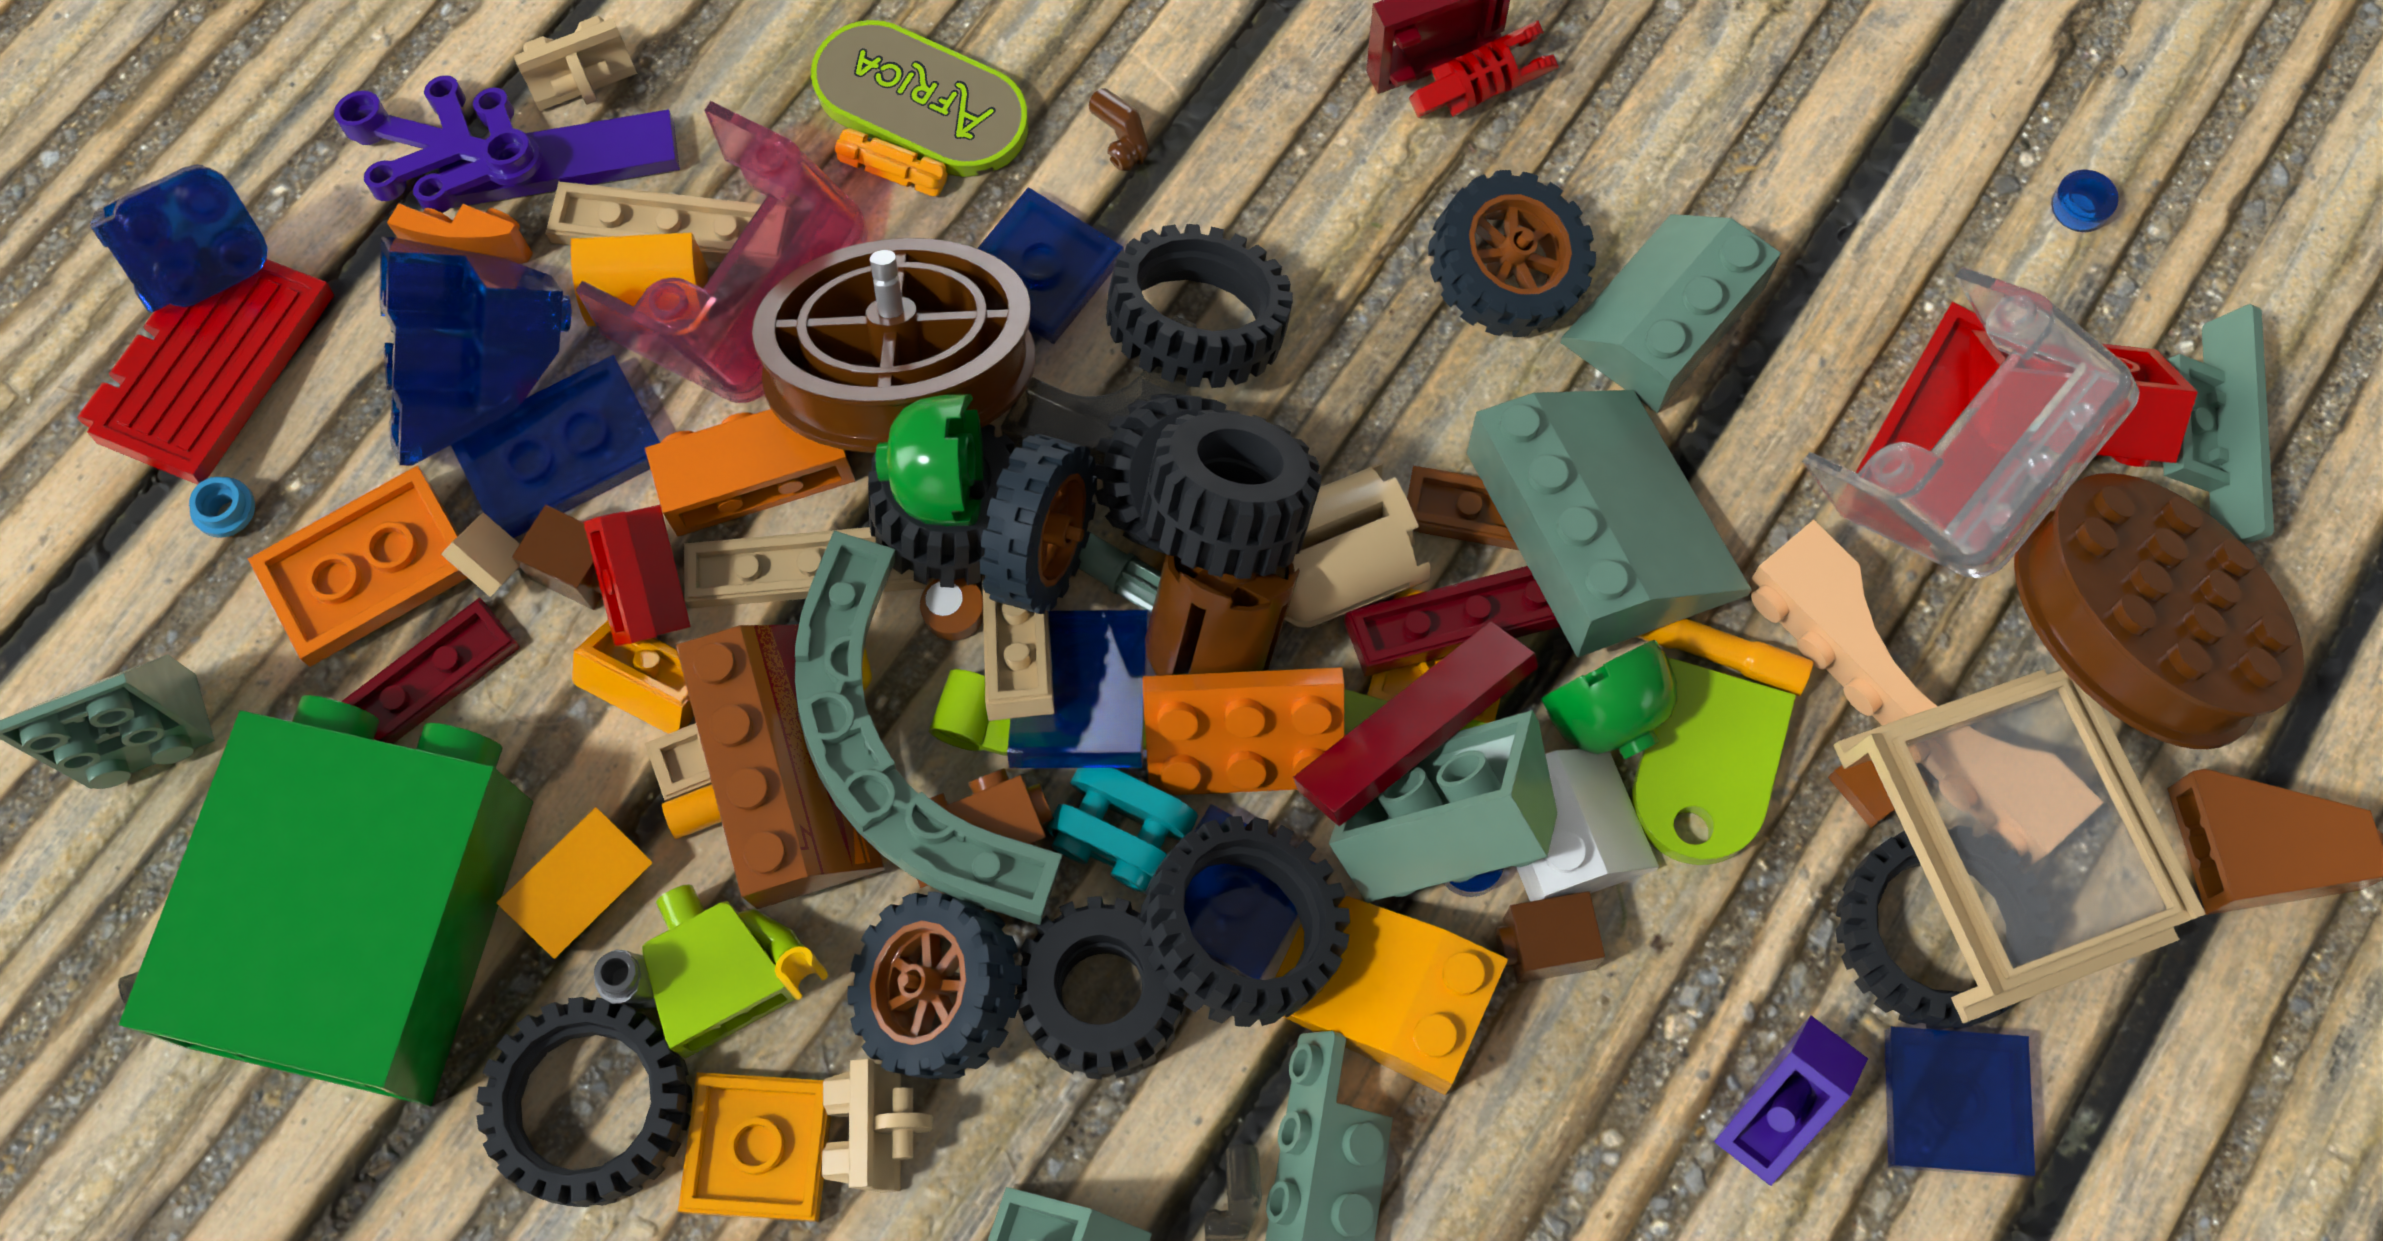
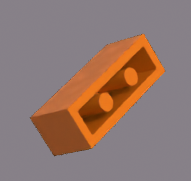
[645,409,855,537]

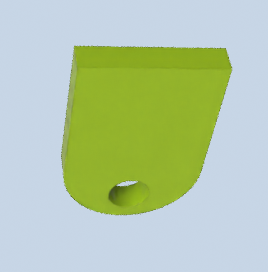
[1631,658,1796,865]

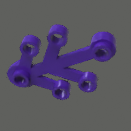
[334,75,543,213]

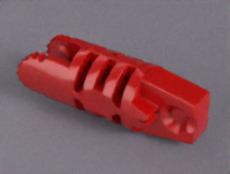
[1409,20,1559,118]

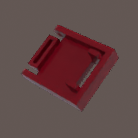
[1366,0,1510,94]

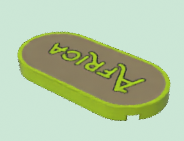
[811,20,1029,177]

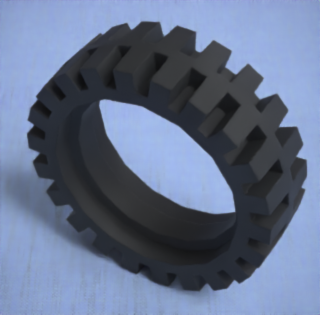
[1106,224,1293,388]
[1140,816,1350,1027]
[1835,825,2052,1030]
[476,997,692,1207]

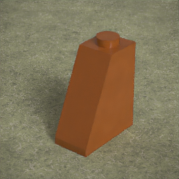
[2167,769,2383,915]

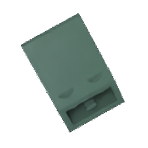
[0,654,215,789]

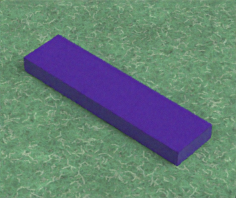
[439,109,680,209]

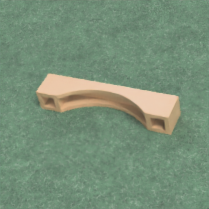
[1748,519,2103,869]

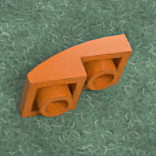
[387,203,533,267]

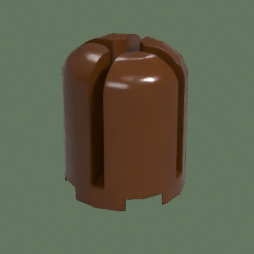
[1145,554,1300,676]

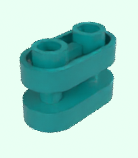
[1046,758,1199,893]

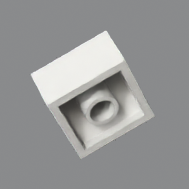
[1516,749,1659,901]

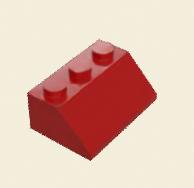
[1969,330,2198,467]

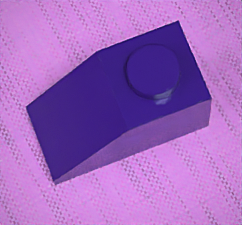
[1714,1015,1868,1186]

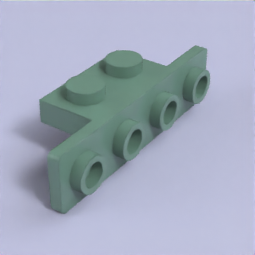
[2163,304,2274,545]
[1265,1031,1393,1241]

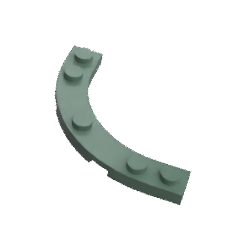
[795,530,1062,925]

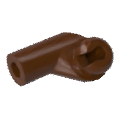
[1089,88,1149,171]

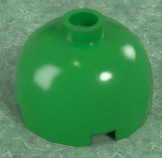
[876,394,984,526]
[1541,640,1677,760]

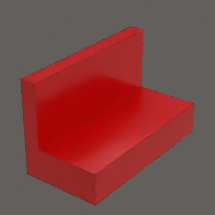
[583,505,691,646]

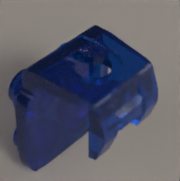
[90,164,268,313]

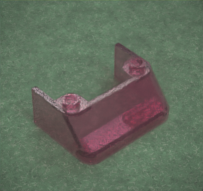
[576,101,868,403]

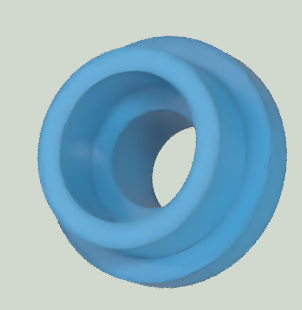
[189,477,255,538]

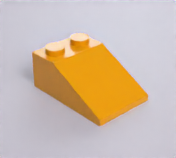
[1275,895,1508,1095]

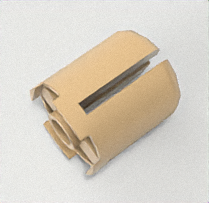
[1274,463,1431,629]

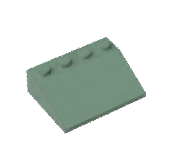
[1466,390,1751,658]

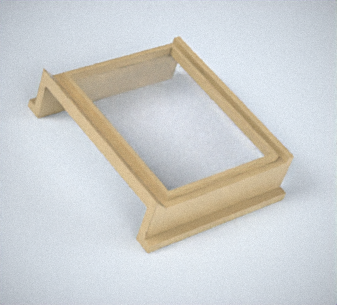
[1833,669,2206,1023]

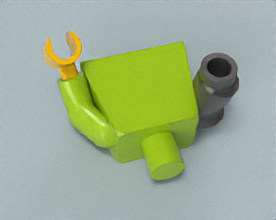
[594,884,828,1059]

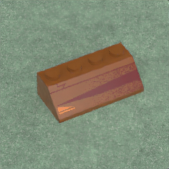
[676,624,885,910]

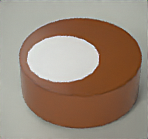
[920,578,983,641]

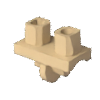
[514,15,637,111]
[822,1059,933,1193]

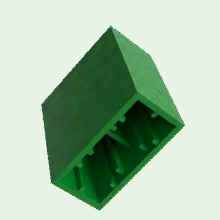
[118,695,533,1107]

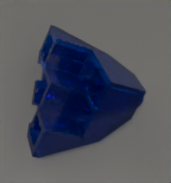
[379,237,572,466]

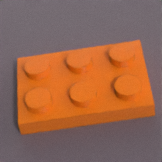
[248,465,468,667]
[1143,667,1344,795]

